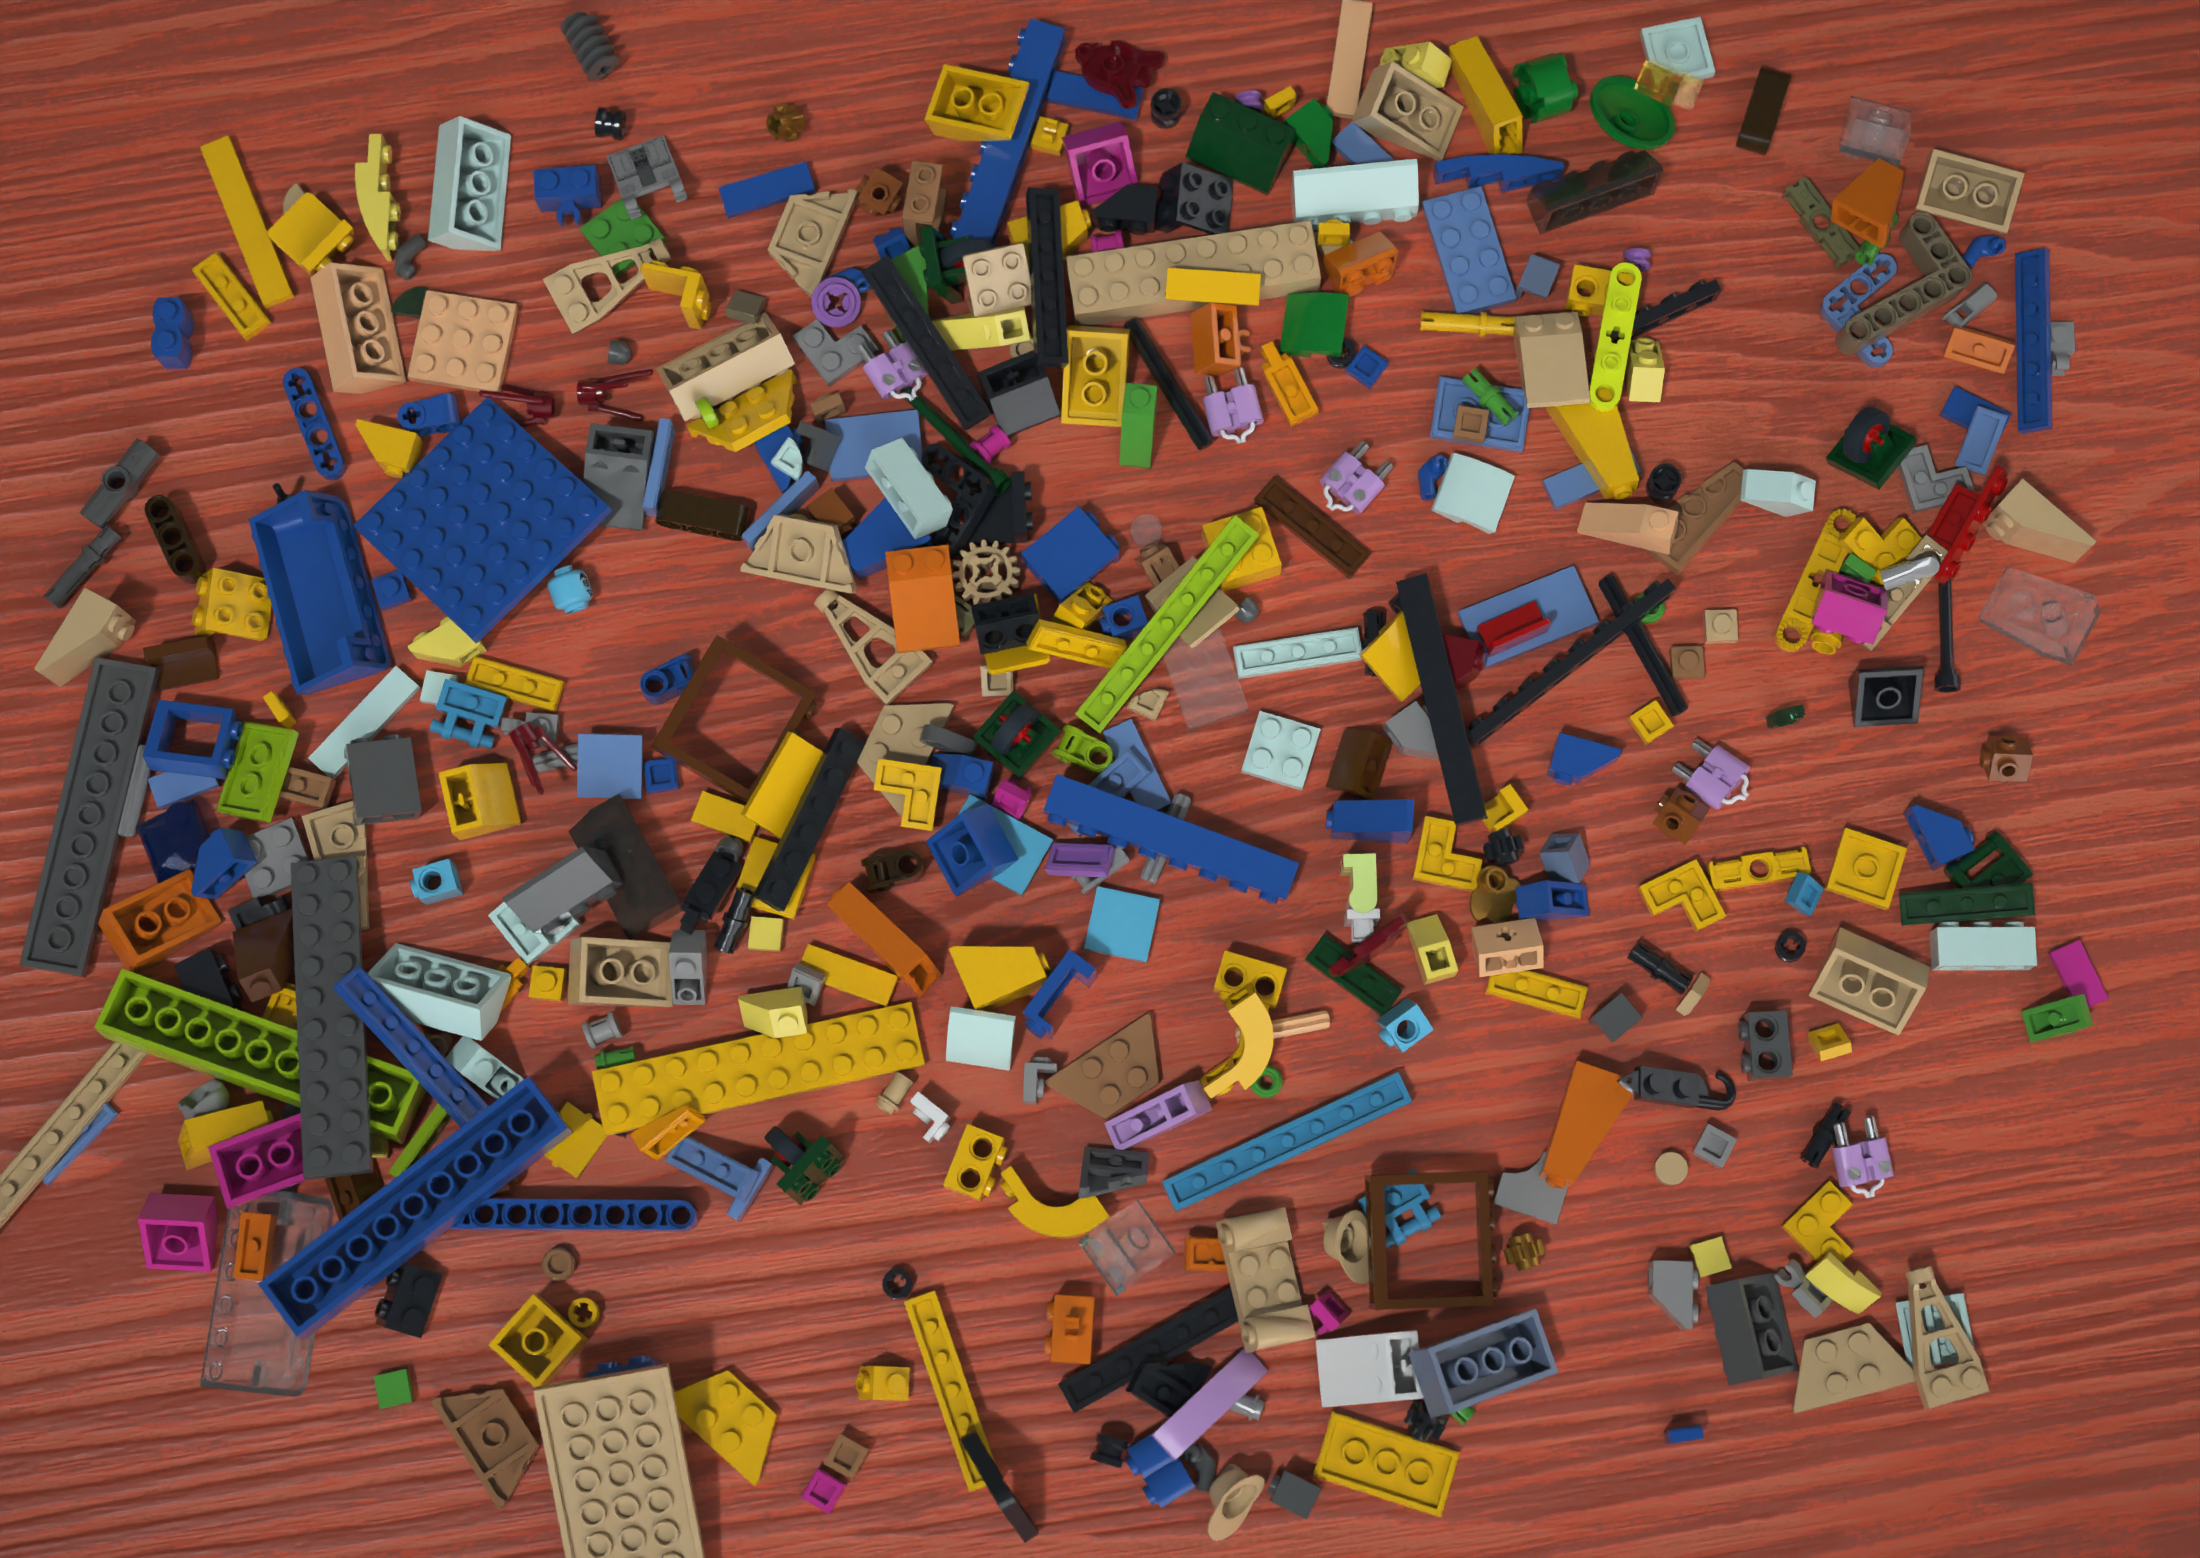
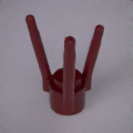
[577,369,653,421]
[479,384,555,427]
[508,722,577,795]

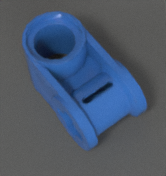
[398,394,462,438]
[640,653,704,705]

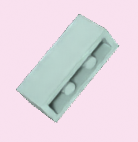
[865,437,953,540]
[1929,922,2037,971]

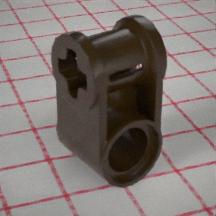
[861,850,925,893]

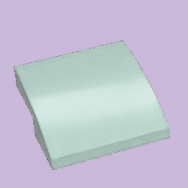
[1431,453,1515,534]
[488,902,582,965]
[946,1006,1016,1071]
[1896,1293,1975,1369]

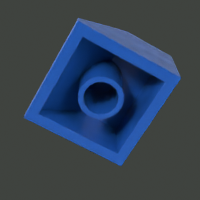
[926,804,1019,897]

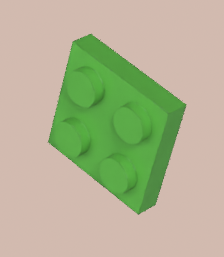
[579,198,667,278]

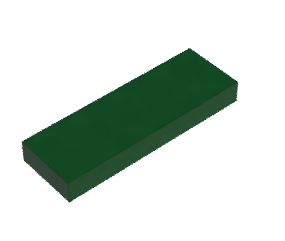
[1305,934,1403,1016]

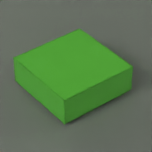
[1839,553,1877,583]
[374,1369,415,1409]

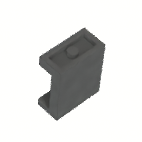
[344,734,422,826]

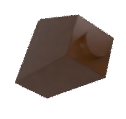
[232,908,295,1002]

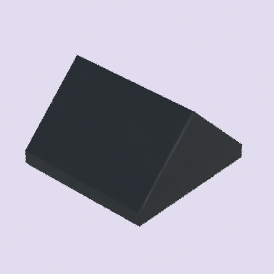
[1848,666,1923,727]

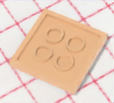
[407,290,519,392]

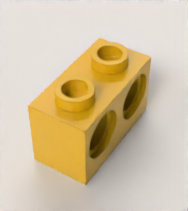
[1564,264,1634,316]
[1213,951,1287,1011]
[943,1124,1008,1202]

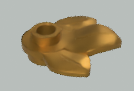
[1469,865,1521,924]

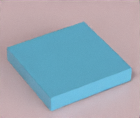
[1084,886,1160,963]

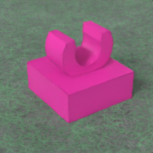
[992,778,1032,821]
[1309,1289,1350,1335]

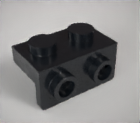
[375,1263,443,1338]

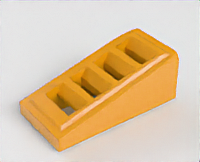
[631,1104,706,1161]

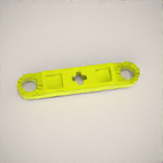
[1589,262,1642,412]

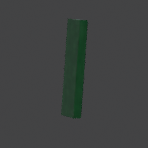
[1899,883,2035,926]

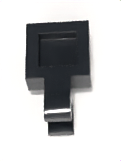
[227,894,290,930]

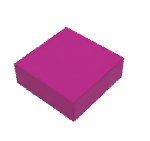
[801,1468,847,1514]

